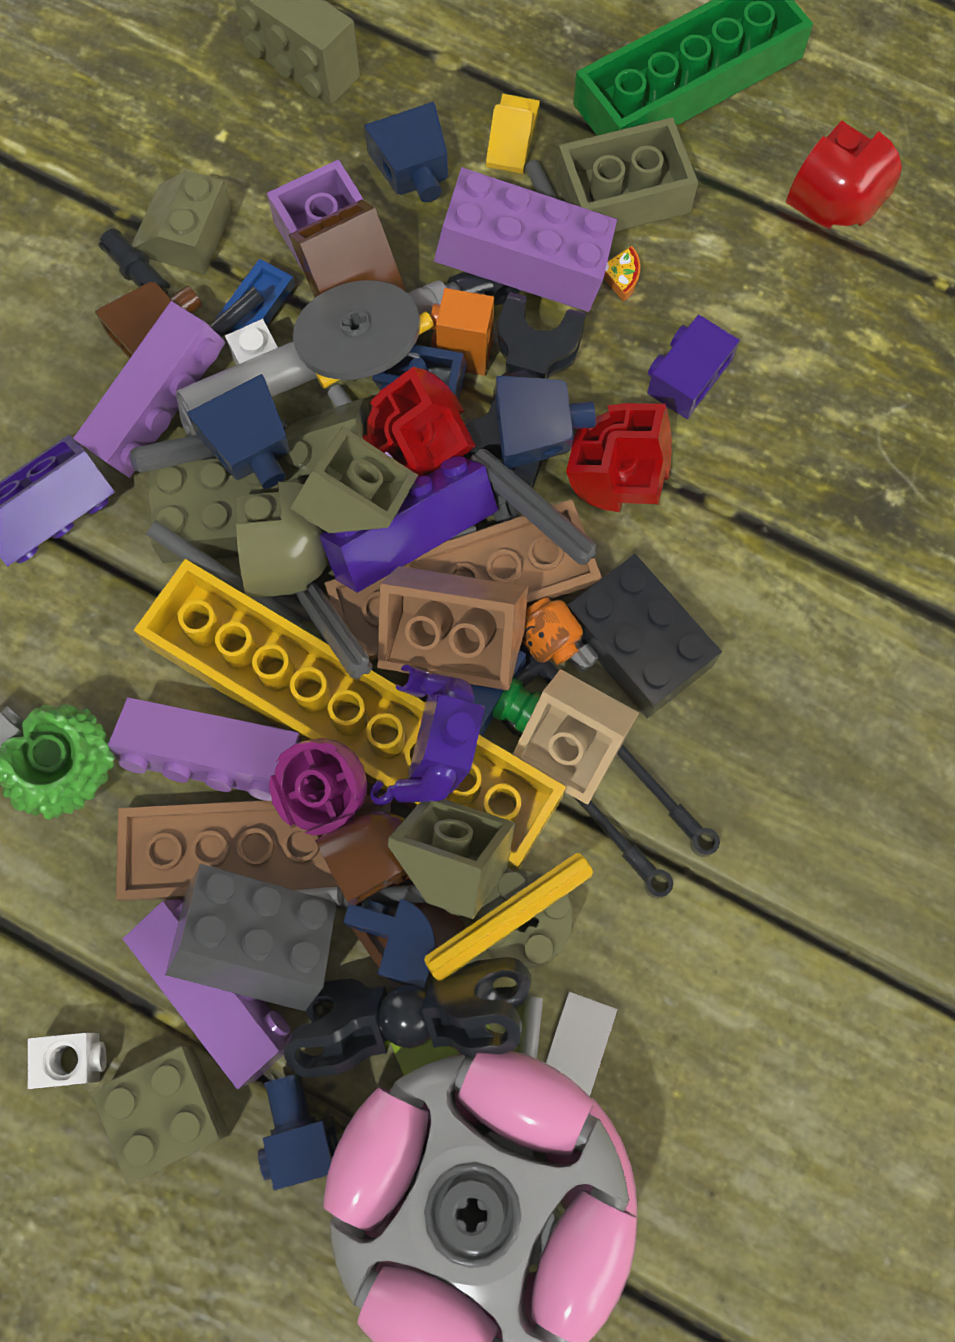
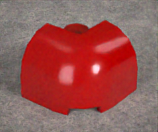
[785,120,902,230]
[362,367,476,477]
[566,403,672,512]

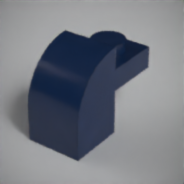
[343,899,437,991]

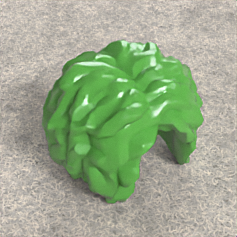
[0,704,115,820]

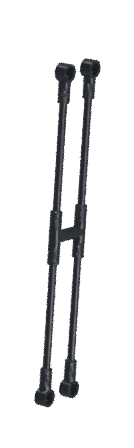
[501,641,720,899]

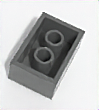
[165,864,337,1011]

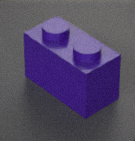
[647,314,740,420]

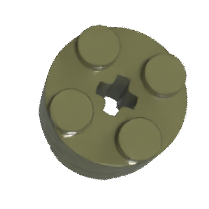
[478,871,573,969]

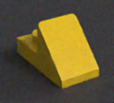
[486,94,540,174]

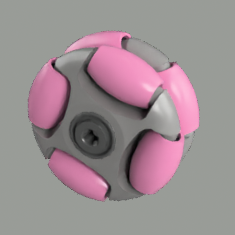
[323,1051,638,1342]

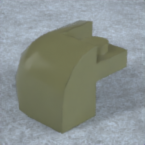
[235,482,329,598]

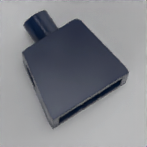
[364,101,448,202]
[187,374,290,489]
[495,376,596,469]

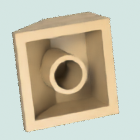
[512,669,639,805]

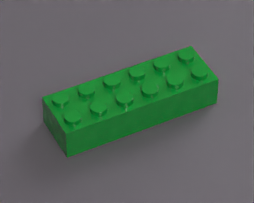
[573,0,813,136]

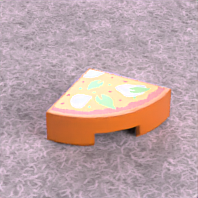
[603,246,640,302]

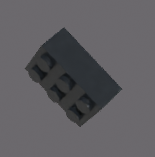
[568,554,722,719]

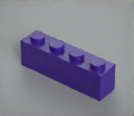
[319,456,498,593]

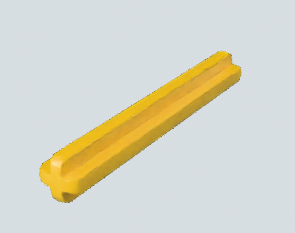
[424,853,593,981]

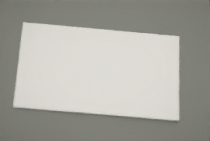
[546,992,618,1096]

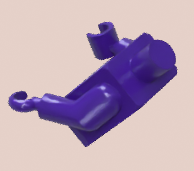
[370,665,484,806]

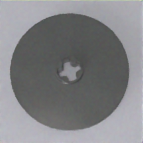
[293,280,420,380]

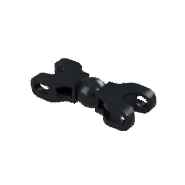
[462,292,586,489]
[284,957,531,1077]

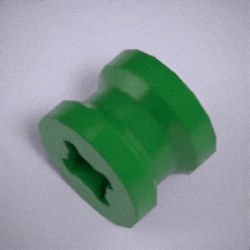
[492,678,542,733]

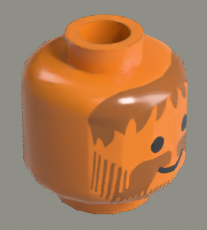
[522,597,583,665]

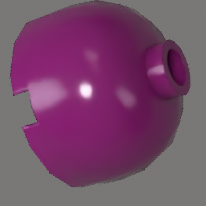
[269,738,367,836]

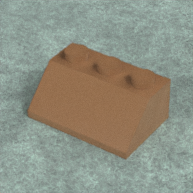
[377,566,528,690]

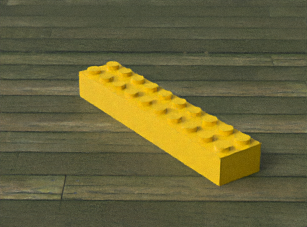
[133,559,566,872]

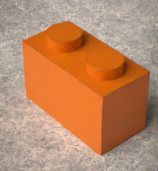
[431,288,494,376]

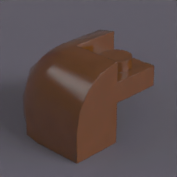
[315,811,411,906]

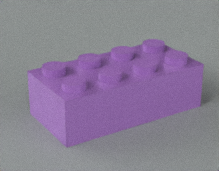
[434,167,617,312]

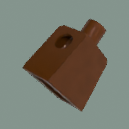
[95,282,202,359]

